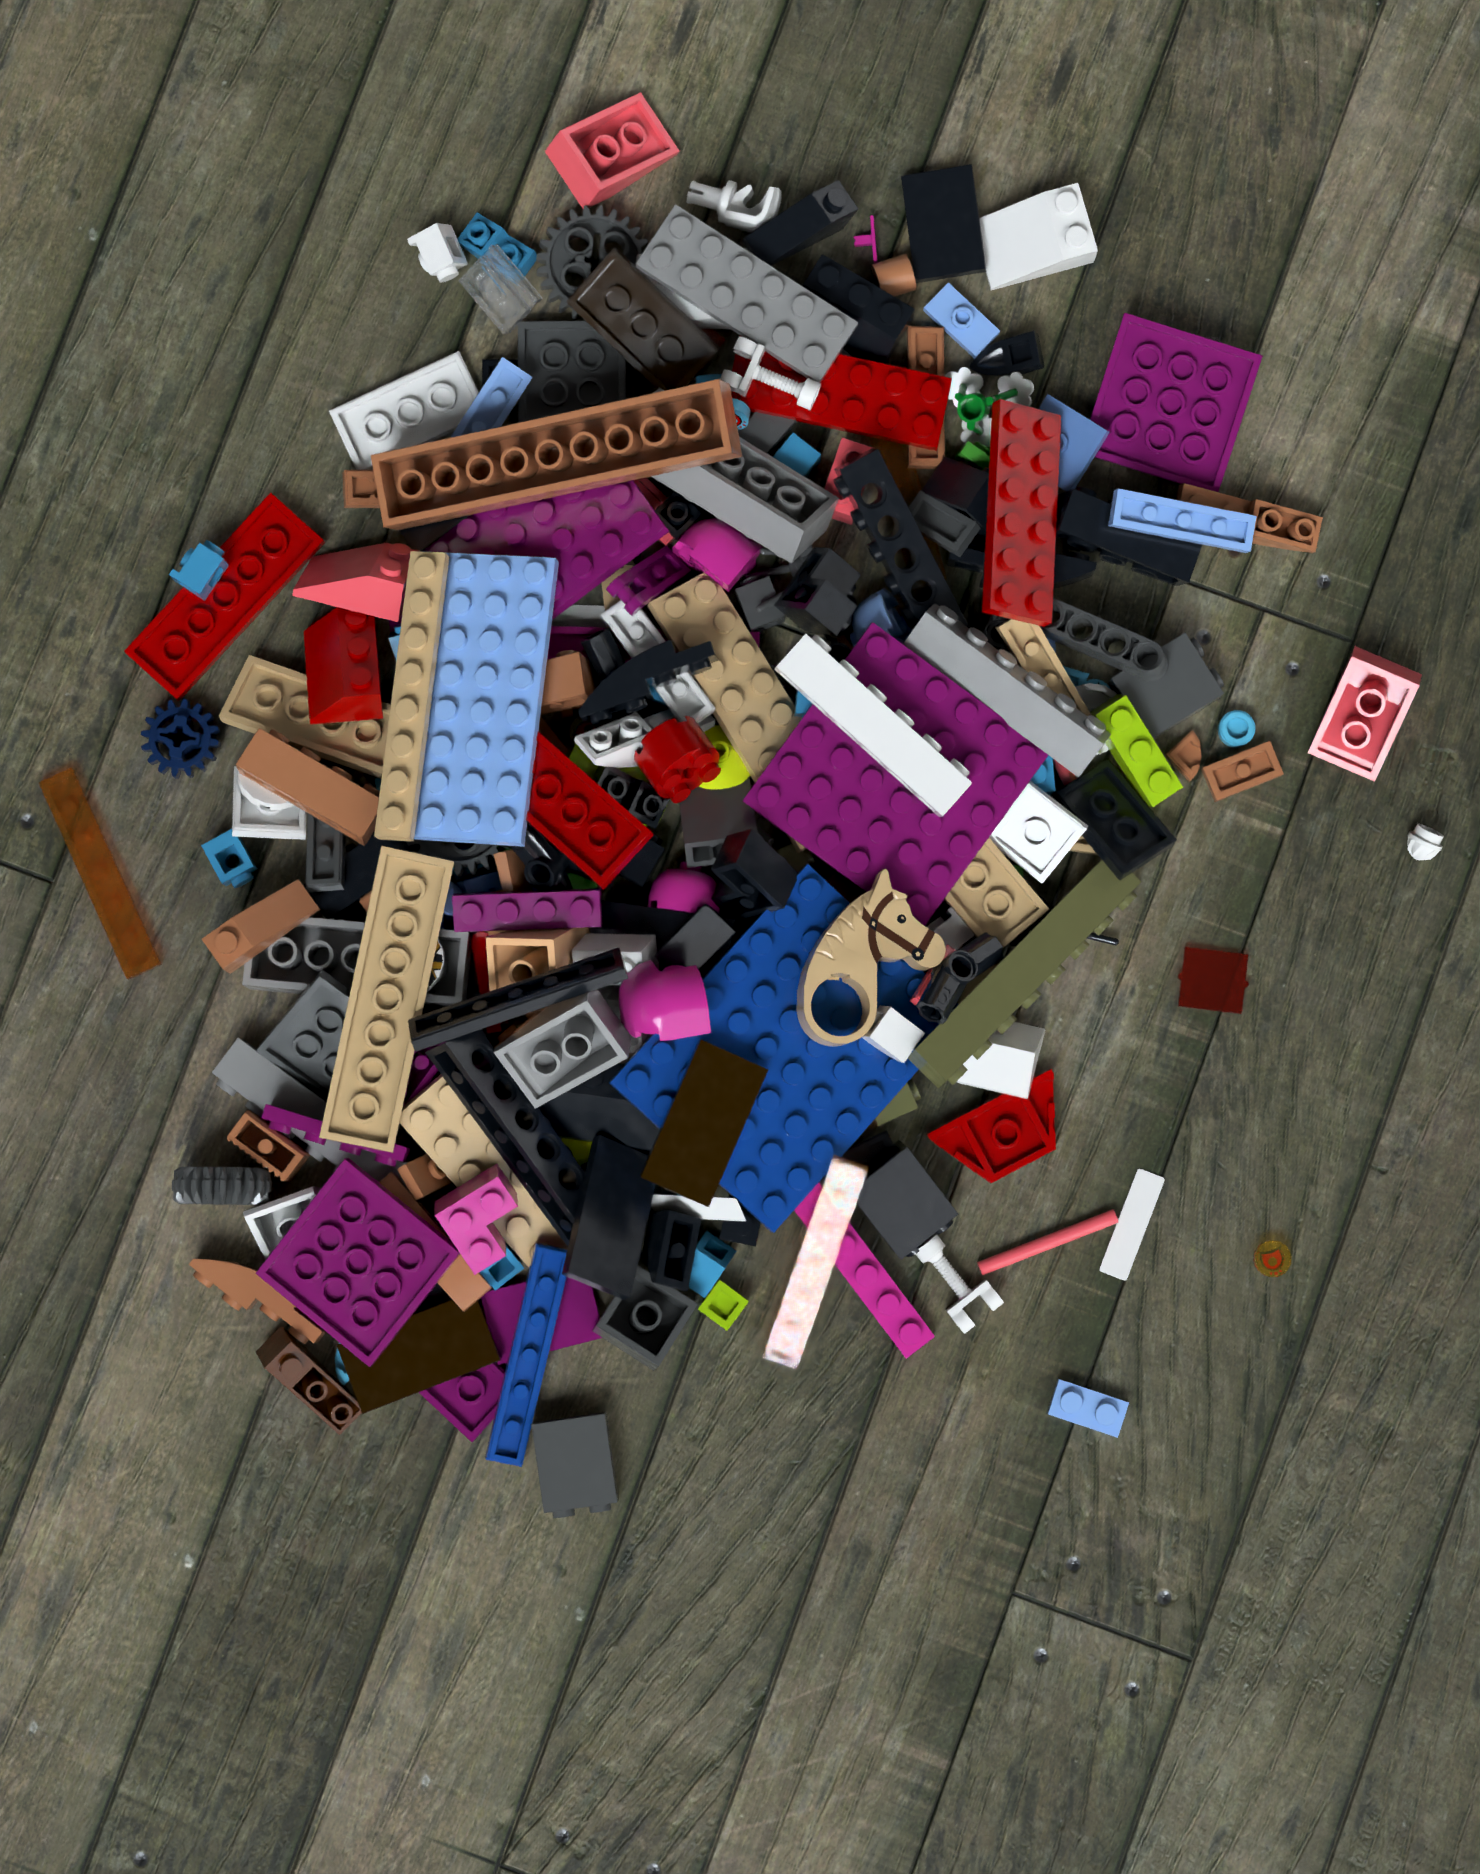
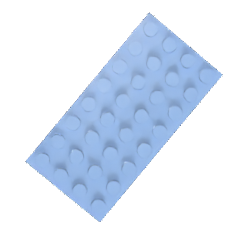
[414,551,559,847]

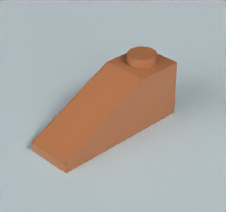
[202,879,320,974]

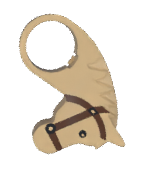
[797,869,946,1047]

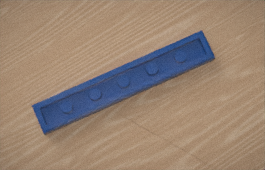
[485,1242,567,1467]

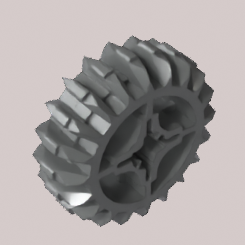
[172,1167,273,1205]

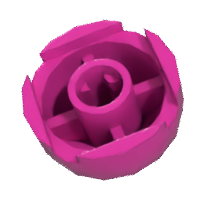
[647,862,720,914]

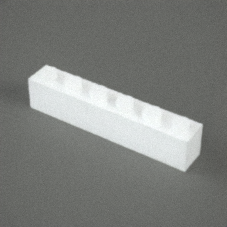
[774,634,972,817]

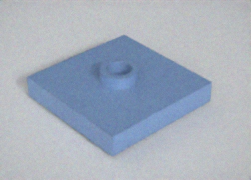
[1039,394,1110,491]

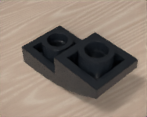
[655,492,710,540]
[593,766,670,829]

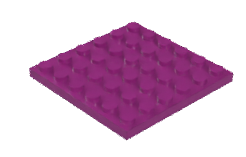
[742,622,1048,926]

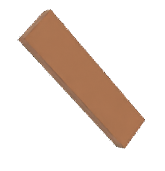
[907,326,945,469]

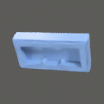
[923,282,1000,359]

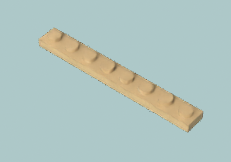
[374,551,450,842]

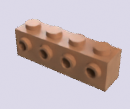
[236,728,380,846]

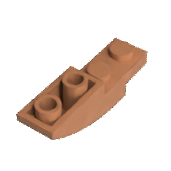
[1176,483,1323,553]
[189,1259,326,1344]

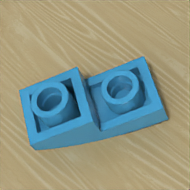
[457,213,537,285]

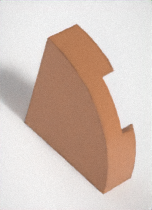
[1165,730,1202,782]

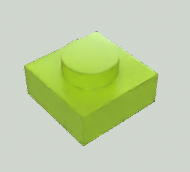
[698,1280,749,1331]

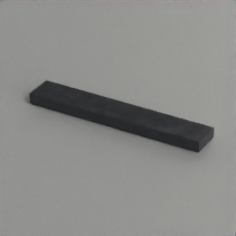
[408,948,628,1052]

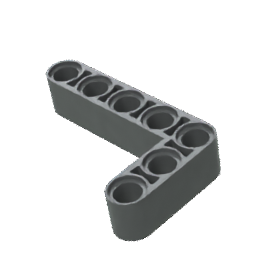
[983,598,1168,682]

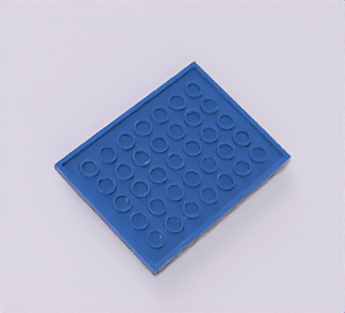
[608,864,959,1233]

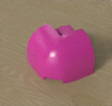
[672,517,765,592]
[619,960,711,1041]

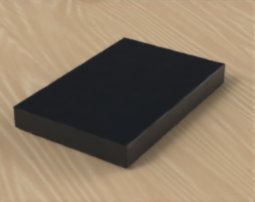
[901,164,987,283]
[1052,759,1177,881]

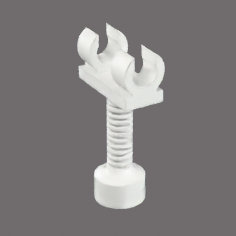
[720,336,821,410]
[916,1234,1004,1334]

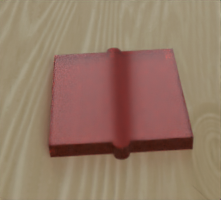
[1177,947,1249,1014]

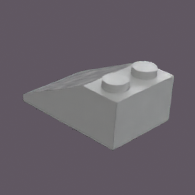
[493,990,631,1109]

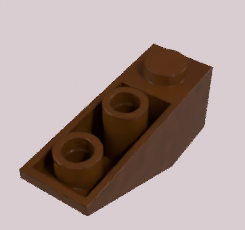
[256,1326,362,1435]

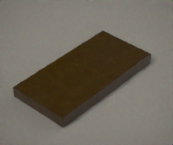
[566,248,721,391]
[639,1039,768,1207]
[337,1300,501,1414]

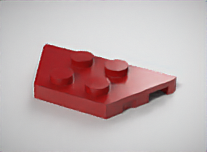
[926,1069,1056,1184]

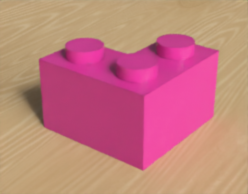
[434,1164,518,1275]

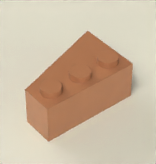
[541,650,600,718]

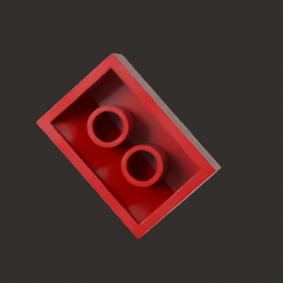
[304,607,383,725]

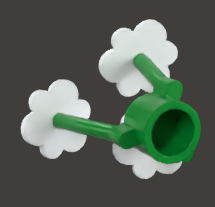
[945,367,1034,447]

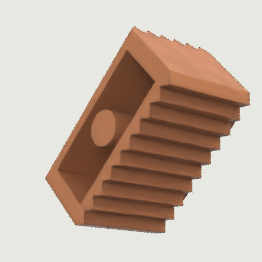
[227,1110,310,1182]

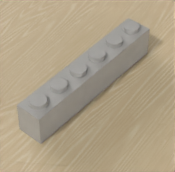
[903,603,1111,777]
[212,1037,408,1185]

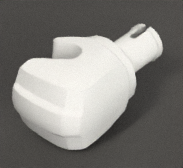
[687,180,782,233]

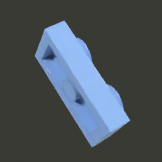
[1047,1379,1129,1438]

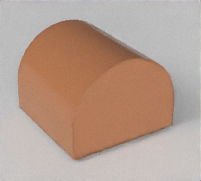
[871,254,916,297]

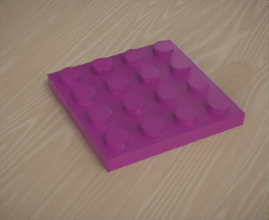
[1090,313,1263,492]
[255,1158,460,1367]

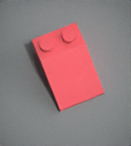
[545,92,680,209]
[292,543,418,622]
[1308,646,1422,782]

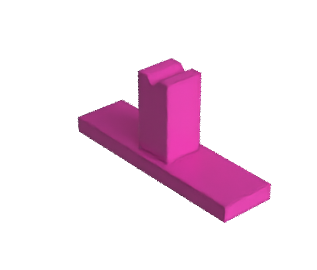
[854,215,878,263]

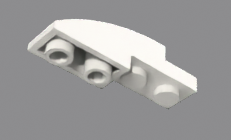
[575,709,715,768]

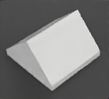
[957,1022,1045,1099]
[243,1186,320,1260]

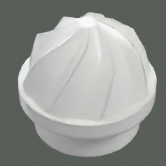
[1407,824,1444,860]

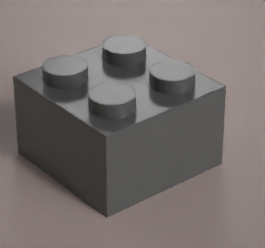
[592,1266,698,1371]

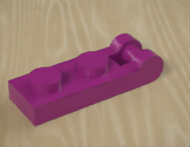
[606,545,691,616]

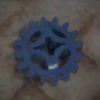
[140,699,221,779]

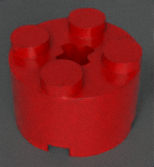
[634,716,721,803]

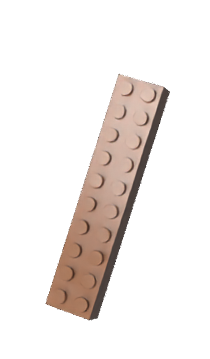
[371,379,743,530]

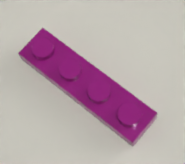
[452,888,602,932]
[261,1104,411,1167]

